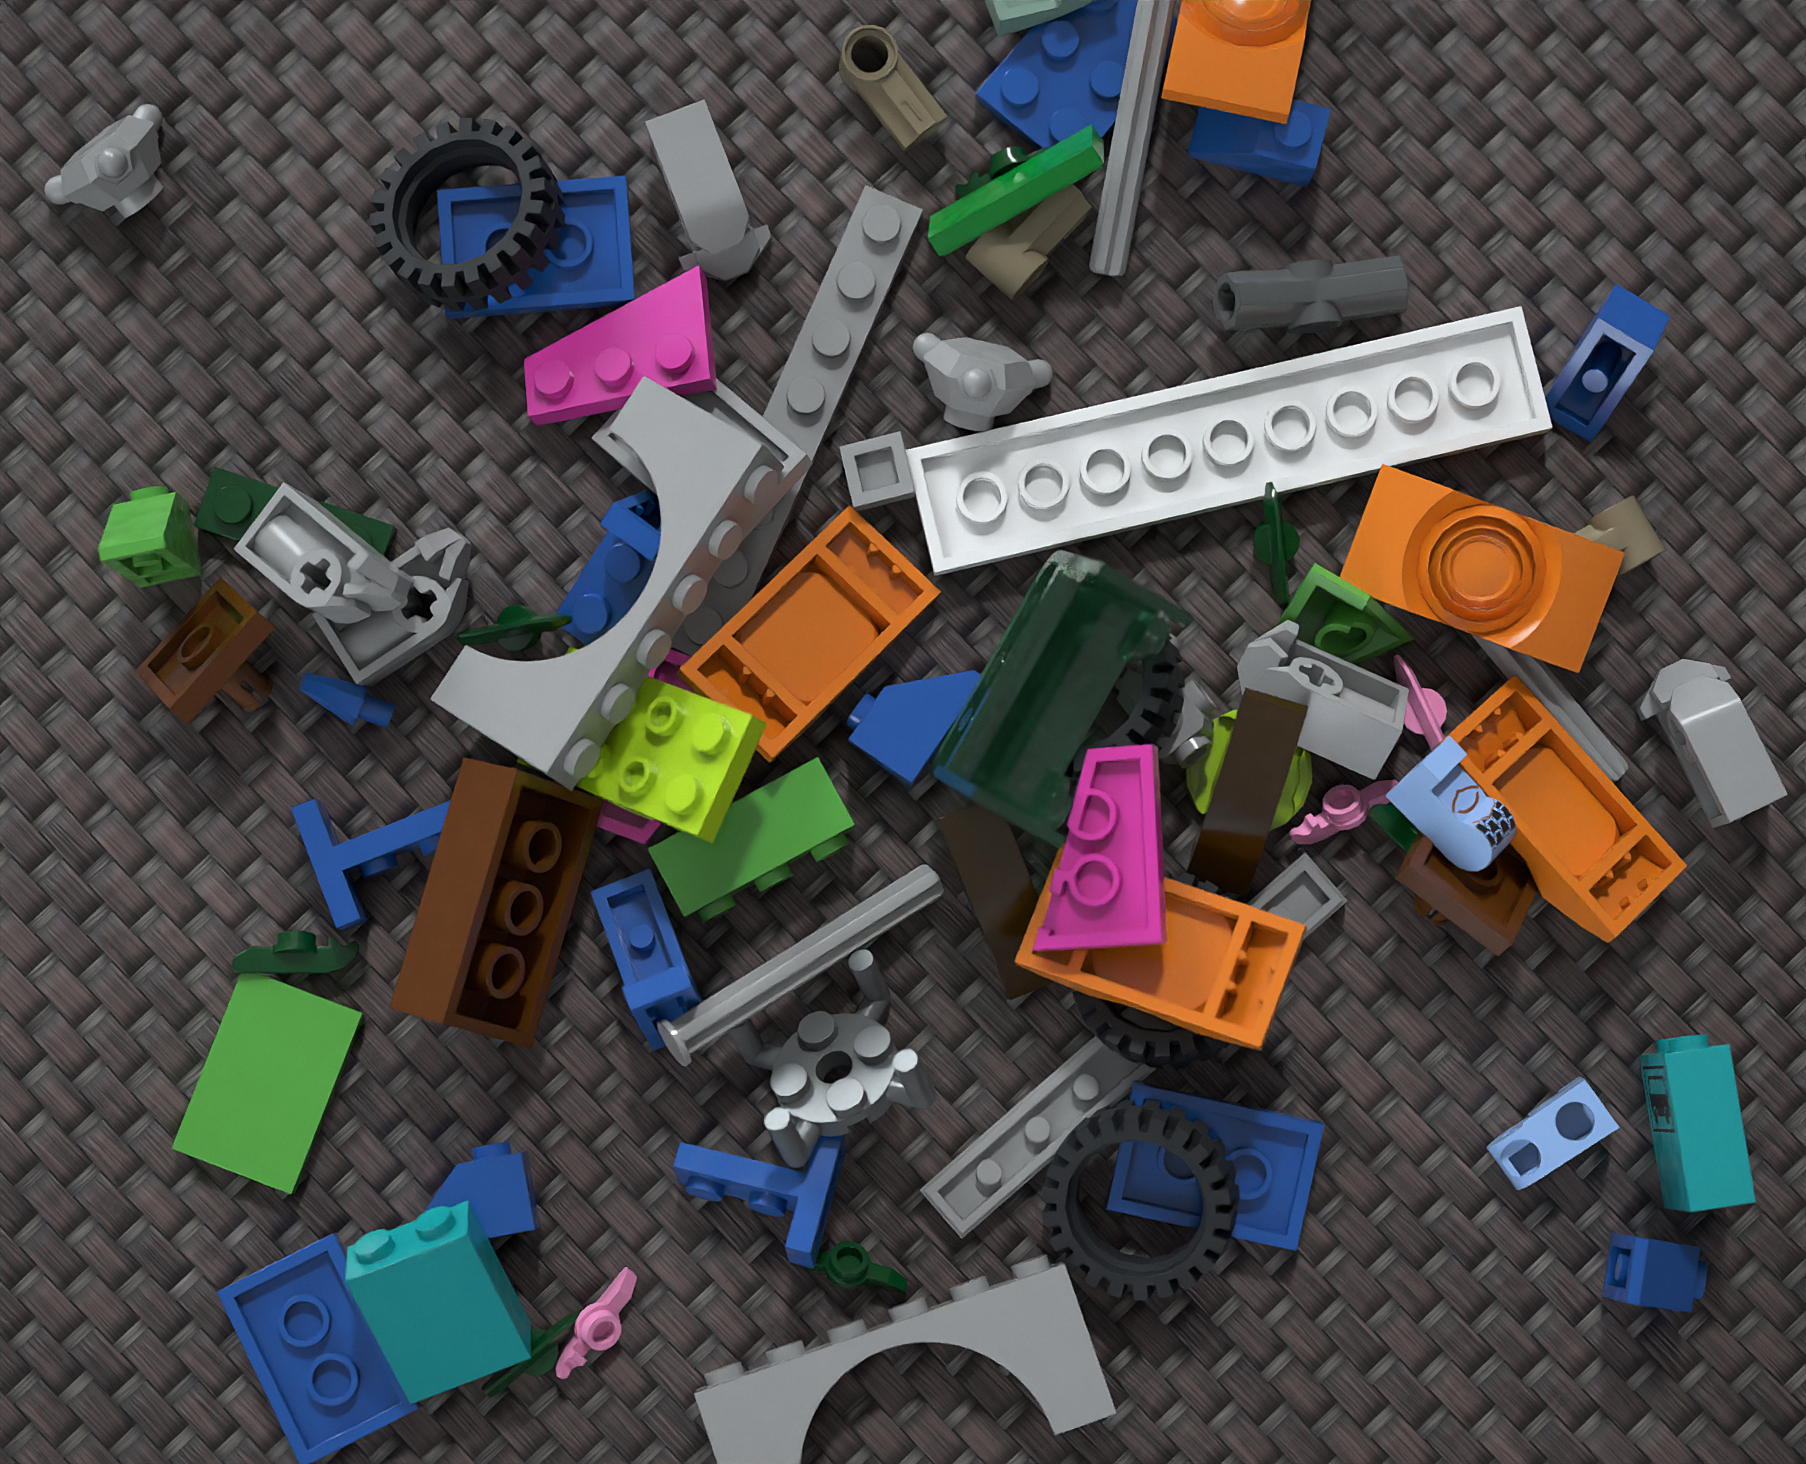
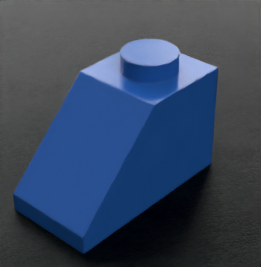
[1187,99,1331,187]
[1545,284,1670,443]
[845,670,985,788]
[424,1141,541,1238]
[1602,1232,1707,1312]

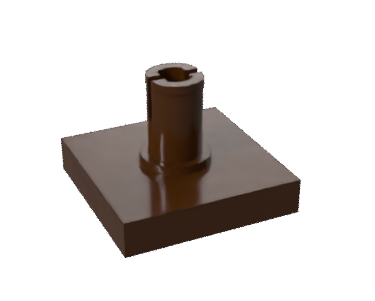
[135,577,275,724]
[1395,830,1538,956]

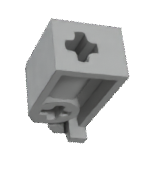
[645,99,772,281]
[234,482,415,624]
[312,528,472,687]
[1237,620,1409,780]
[1636,659,1788,828]

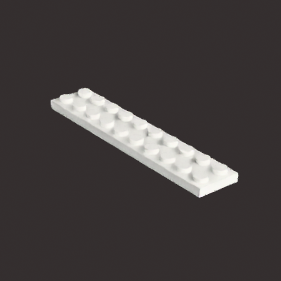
[906,306,1552,576]

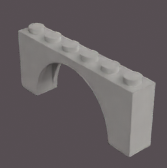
[430,376,785,791]
[694,1254,1117,1464]

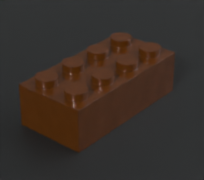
[389,757,604,1048]

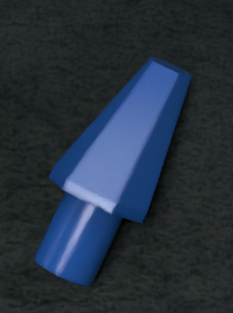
[299,672,395,728]

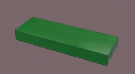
[928,124,1104,257]

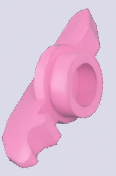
[1393,654,1447,751]
[1289,780,1398,844]
[555,1267,637,1379]

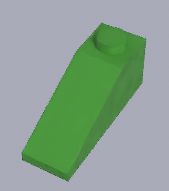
[98,486,202,588]

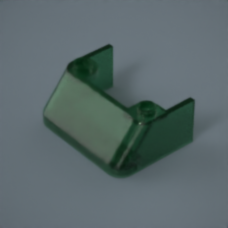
[932,550,1193,849]

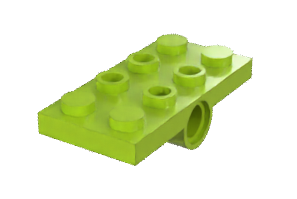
[517,646,767,844]

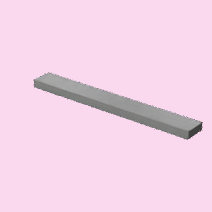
[919,853,1348,1239]

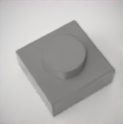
[839,431,916,512]

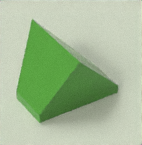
[1275,563,1414,665]

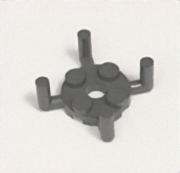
[728,949,935,1168]

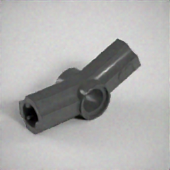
[1212,255,1408,335]

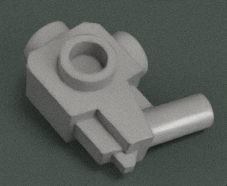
[1114,632,1217,768]

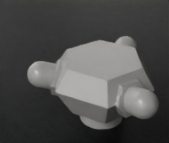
[45,104,164,218]
[913,333,1053,431]

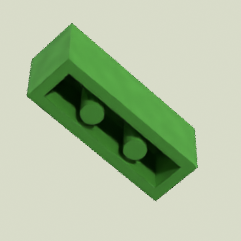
[648,757,856,924]

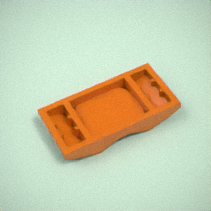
[1161,0,1311,124]
[1339,464,1625,673]
[677,505,941,763]
[1433,674,1687,943]
[1015,842,1307,1051]

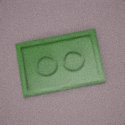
[172,974,365,1195]

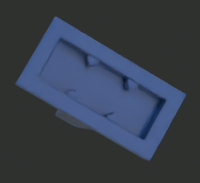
[556,489,661,645]
[291,799,451,931]
[591,868,703,1051]
[673,1134,847,1269]

